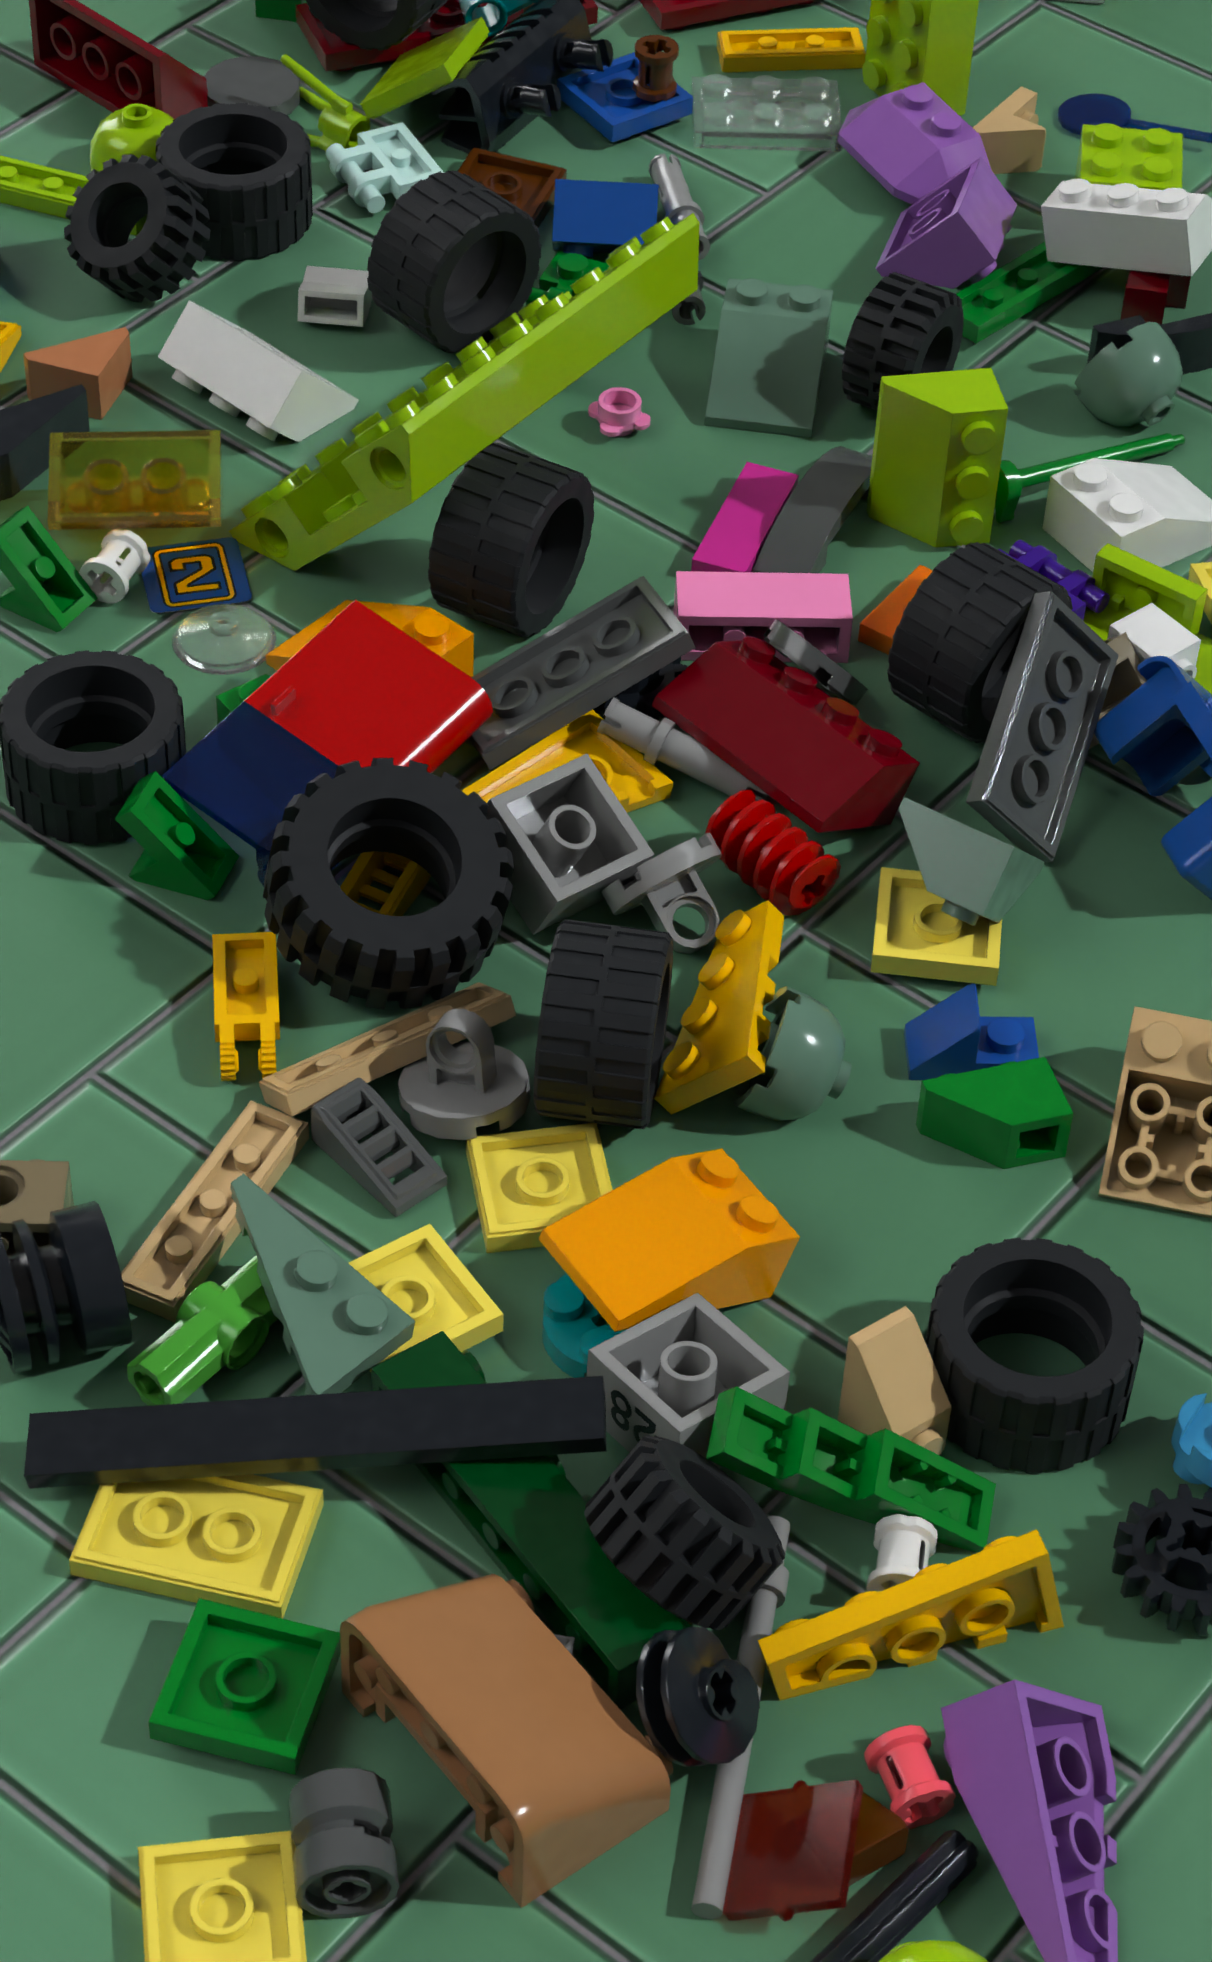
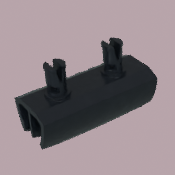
[431,0,613,154]

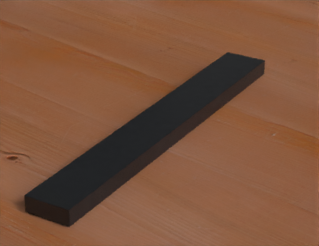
[24,1376,607,1489]

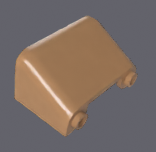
[340,1574,673,1908]

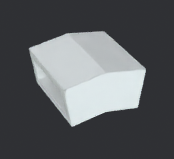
[298,266,372,327]

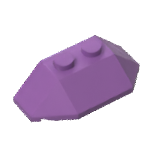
[837,82,992,204]

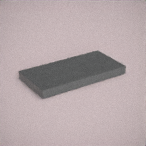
[469,576,696,770]
[966,591,1119,863]

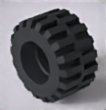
[64,154,210,303]
[842,272,964,411]
[584,1435,785,1630]

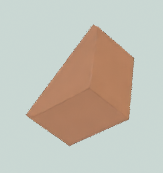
[23,327,133,420]

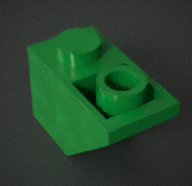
[916,1057,1074,1169]

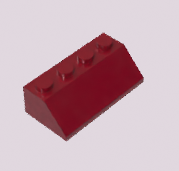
[29,0,208,119]
[652,636,920,833]

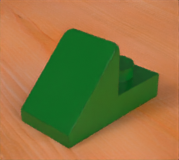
[0,505,98,632]
[115,771,239,901]

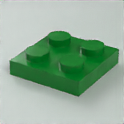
[148,1598,341,1775]

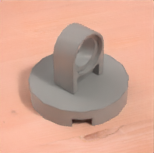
[602,833,722,954]
[398,1009,531,1140]

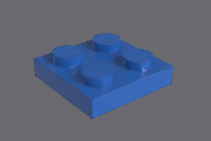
[557,52,693,143]

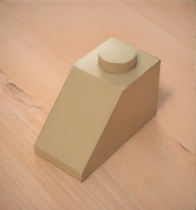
[838,1306,951,1455]

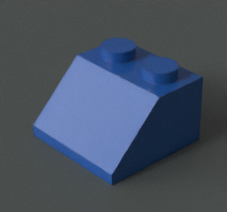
[552,179,659,259]

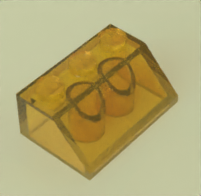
[48,430,224,530]

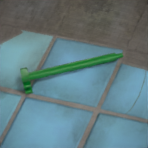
[994,433,1185,523]

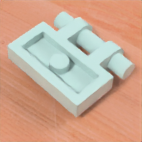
[326,122,444,213]

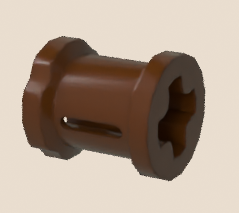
[633,35,679,102]

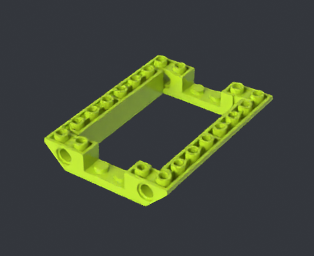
[229,213,699,571]

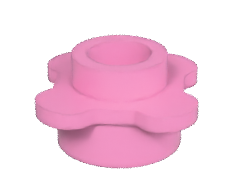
[588,387,651,437]

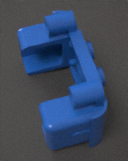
[1094,656,1212,900]

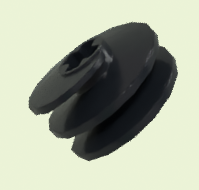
[636,1627,760,1768]

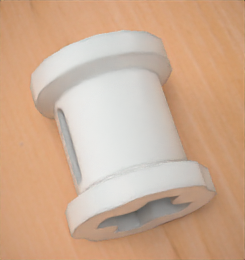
[79,529,151,604]
[866,1514,938,1592]

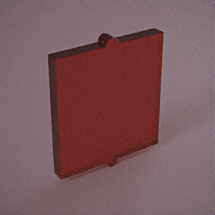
[723,1779,863,1921]

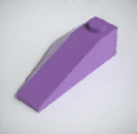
[941,1679,1118,1962]

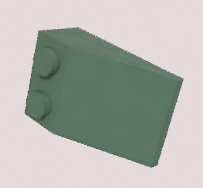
[705,278,833,438]

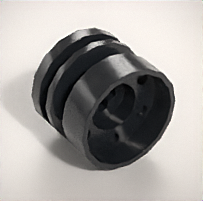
[0,1201,132,1374]

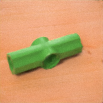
[127,1256,279,1406]

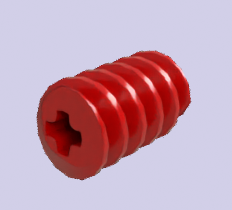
[705,789,841,916]

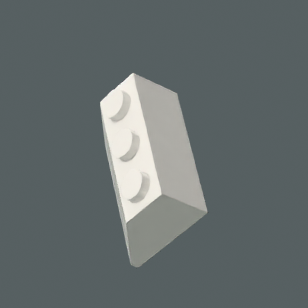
[1041,179,1212,277]
[158,300,359,442]

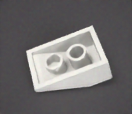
[1042,458,1212,572]

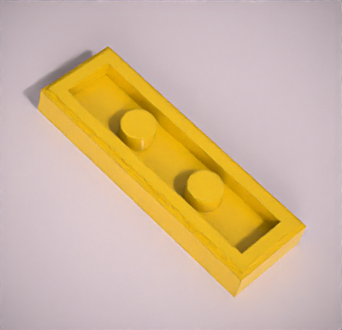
[716,27,866,73]

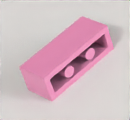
[673,571,853,663]

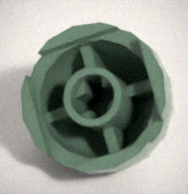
[1074,322,1183,427]
[733,986,852,1121]

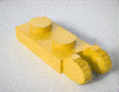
[212,932,280,1081]

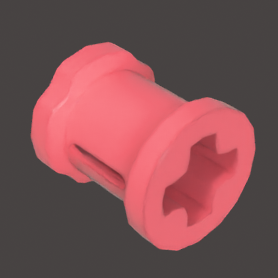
[864,1725,956,1829]

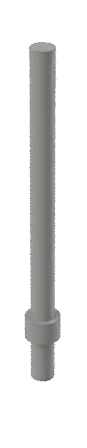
[691,1516,790,1919]

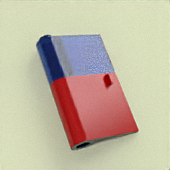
[162,600,493,887]

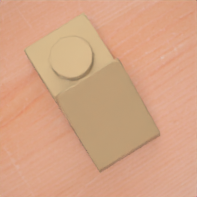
[973,86,1046,174]

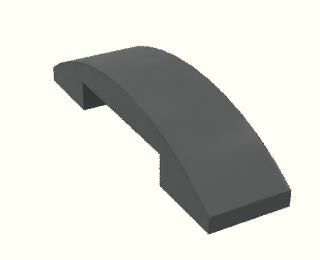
[753,446,872,573]

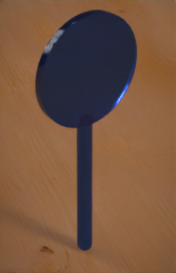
[1058,94,1212,143]

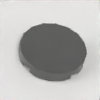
[203,56,300,115]
[763,619,868,706]

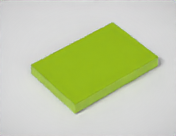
[360,16,490,120]

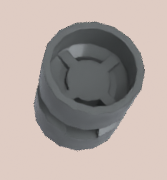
[289,1768,399,1918]

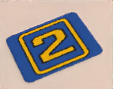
[141,537,252,613]

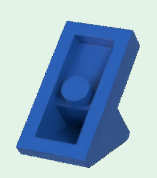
[904,984,1039,1080]

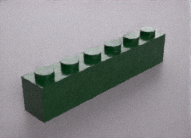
[371,1331,693,1710]

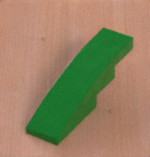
[706,1386,996,1552]

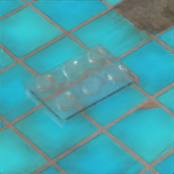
[691,74,842,152]

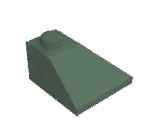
[899,797,1045,926]

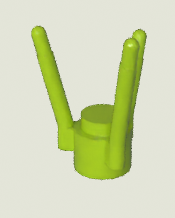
[281,54,371,151]

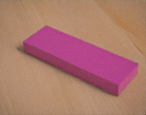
[691,462,799,572]

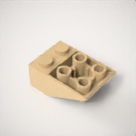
[1098,1006,1212,1218]

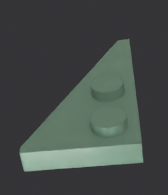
[230,1173,415,1395]

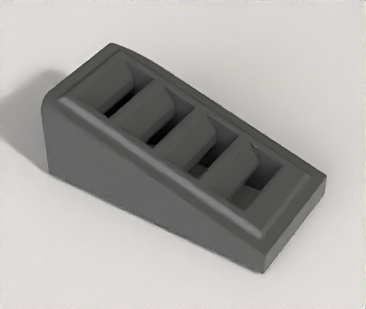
[311,1078,447,1217]

